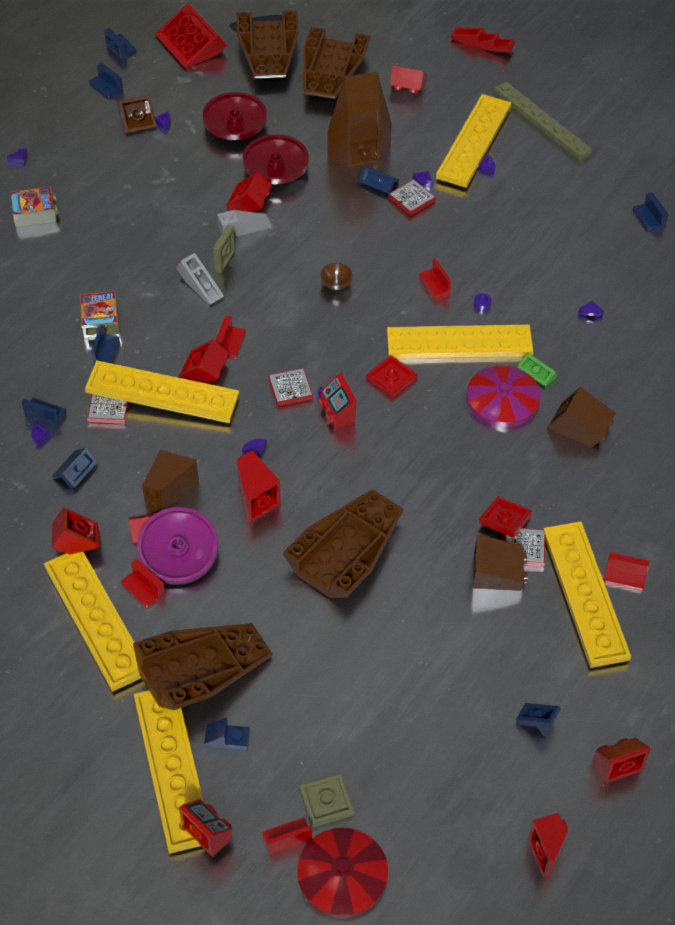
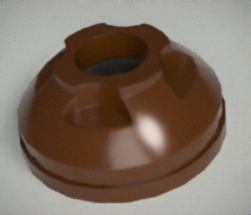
[320,263,352,290]

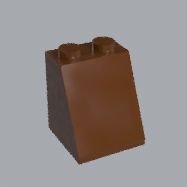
[547,387,616,447]
[142,450,199,512]
[473,535,527,591]

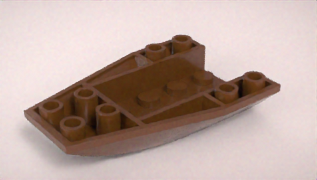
[236,10,299,78]
[303,27,371,99]
[327,71,392,167]
[283,489,404,598]
[133,623,273,711]

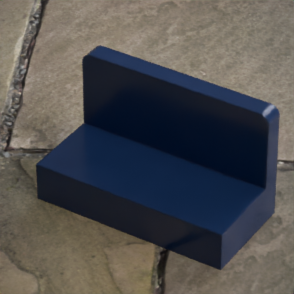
[104,28,137,58]
[89,63,123,98]
[359,166,400,194]
[633,192,669,231]
[91,325,120,365]
[22,397,66,427]
[52,448,98,488]

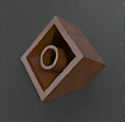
[117,95,157,133]

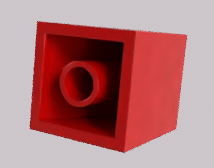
[236,450,281,522]

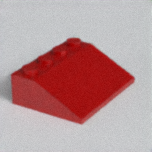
[155,3,227,68]

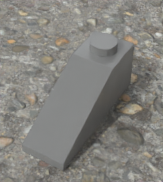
[217,210,272,237]
[176,253,224,306]

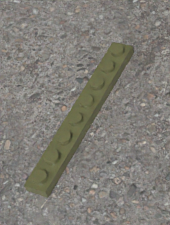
[494,82,592,161]

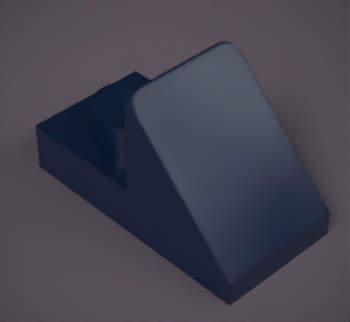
[516,703,561,737]
[204,718,250,751]

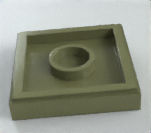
[213,225,235,274]
[299,773,355,828]

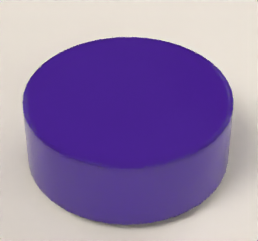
[474,293,492,311]

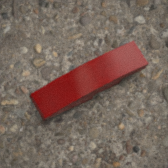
[451,27,515,53]

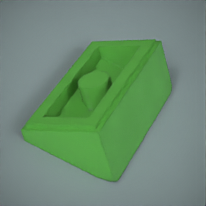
[517,352,558,387]

